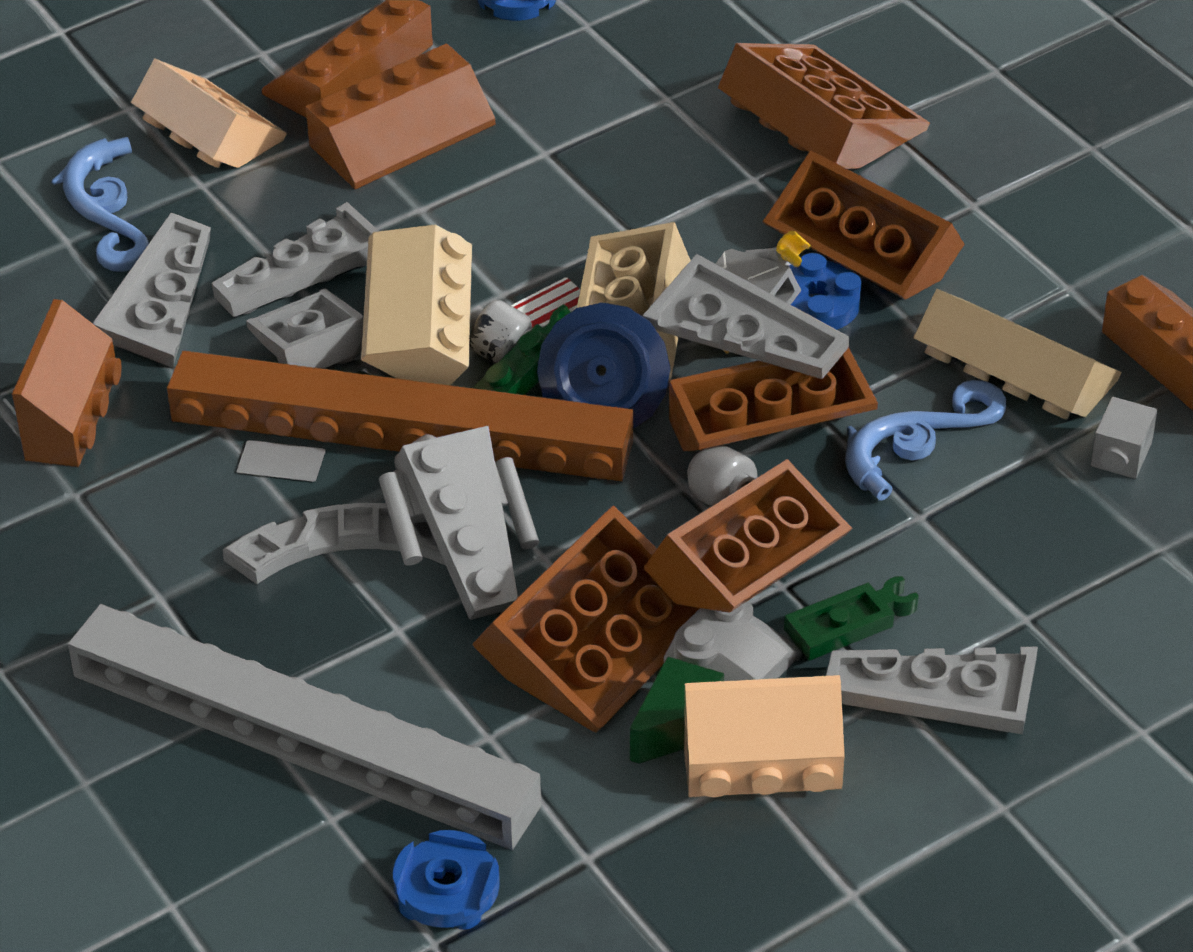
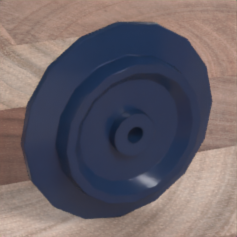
[537,302,671,429]

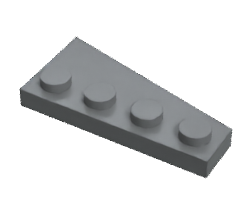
[211,202,379,317]
[93,213,211,368]
[642,254,849,379]
[398,426,518,620]
[826,647,1038,735]

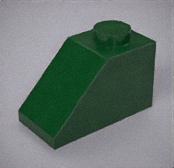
[630,656,724,764]

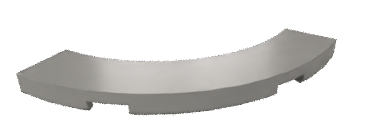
[223,503,446,584]

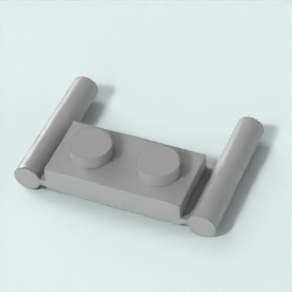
[379,457,539,565]

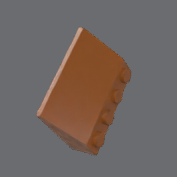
[718,43,930,169]
[472,505,700,733]

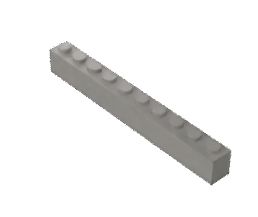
[68,604,541,850]

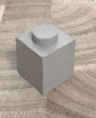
[1091,397,1157,479]

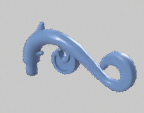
[51,137,149,272]
[845,380,1006,500]

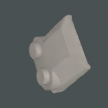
[246,289,364,369]
[664,600,802,681]

